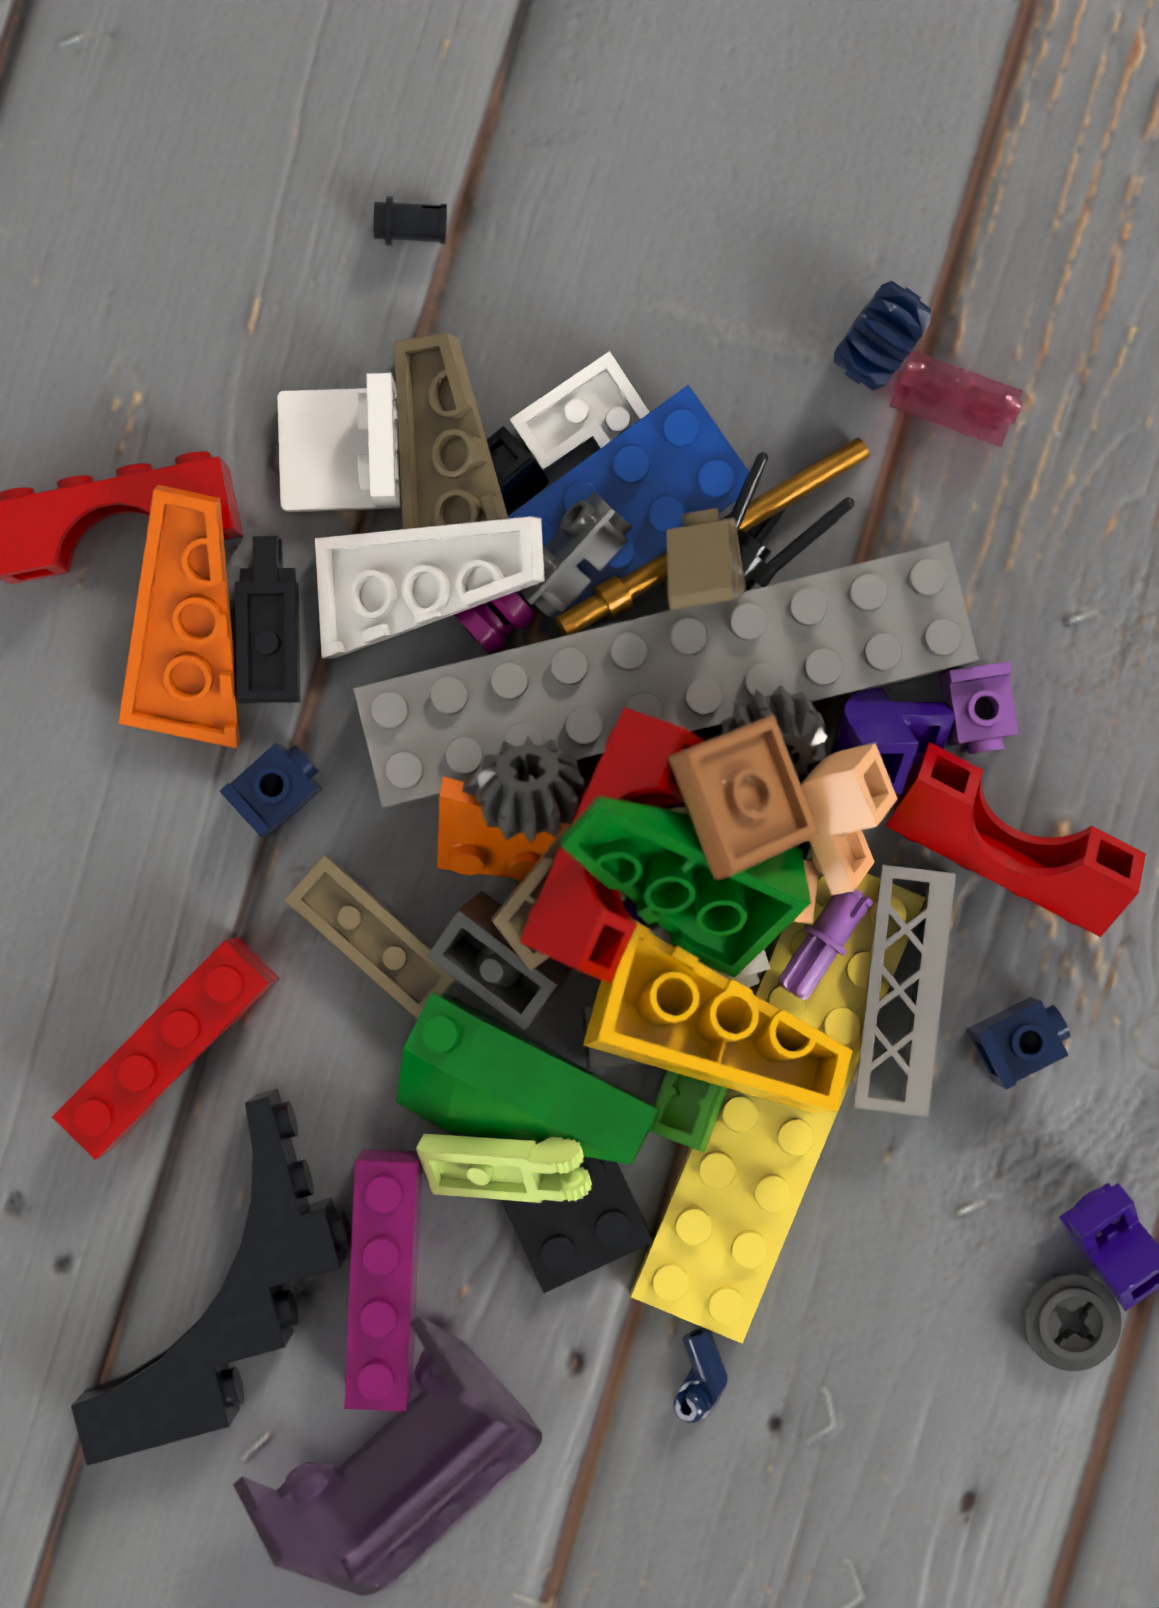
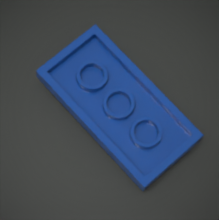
[508,385,750,617]

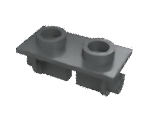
[519,491,633,618]

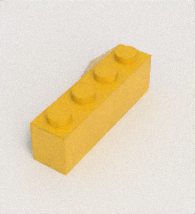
[583,919,852,1114]

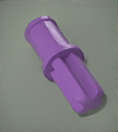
[778,889,873,1000]

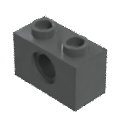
[426,891,573,1031]

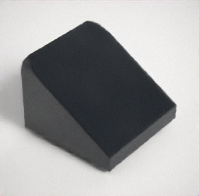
[487,426,549,516]

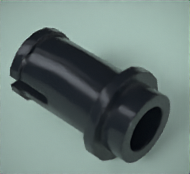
[373,196,447,246]

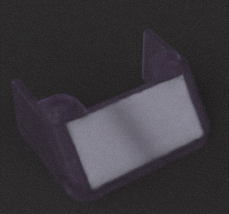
[233,1315,542,1596]

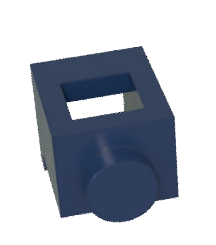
[219,743,322,837]
[967,997,1071,1090]

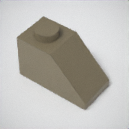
[666,508,746,610]

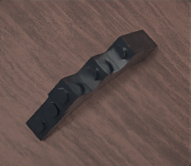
[71,1089,352,1466]

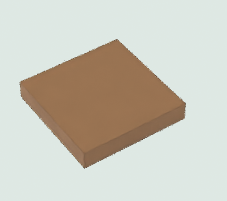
[668,715,819,880]

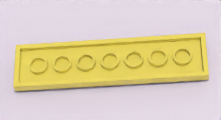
[630,856,926,1344]

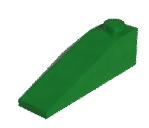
[561,796,811,978]
[396,993,660,1165]

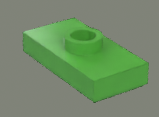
[649,1070,728,1152]

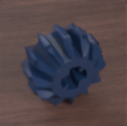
[834,281,931,391]

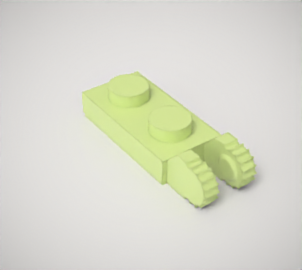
[416,1134,592,1203]

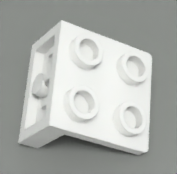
[277,373,401,512]

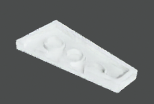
[315,517,544,659]

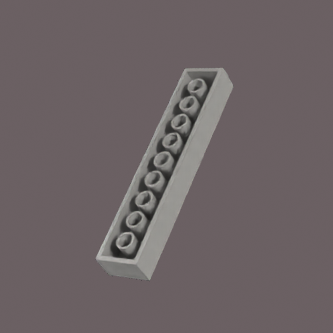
[353,541,979,809]

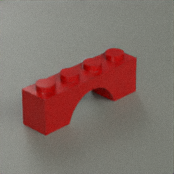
[0,451,244,584]
[519,707,705,984]
[885,742,1146,937]
[52,937,280,1160]

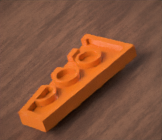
[118,485,241,748]
[437,776,567,882]

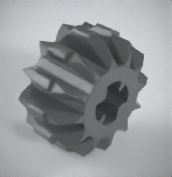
[721,685,827,776]
[475,736,584,844]

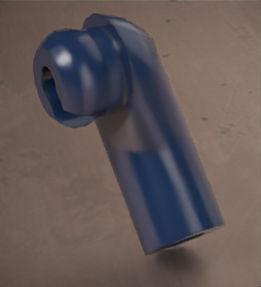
[674,1328,728,1423]

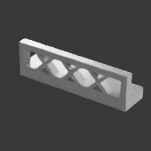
[854,865,956,1117]

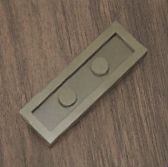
[284,855,456,1019]

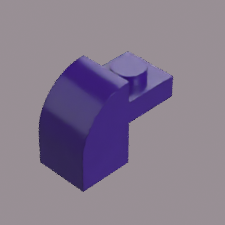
[830,688,955,794]
[1059,1183,1159,1311]

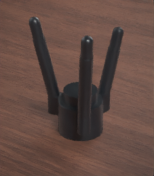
[729,452,855,592]

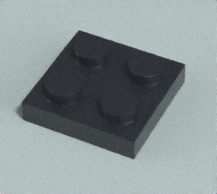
[501,1157,653,1293]

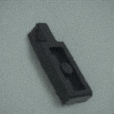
[235,536,301,704]

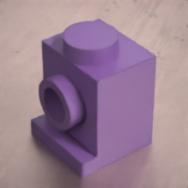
[939,661,1019,754]

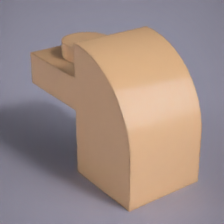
[800,743,897,895]

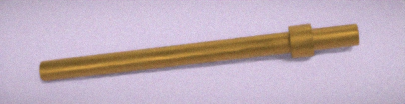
[555,437,870,636]

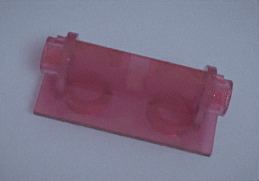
[889,350,1023,447]

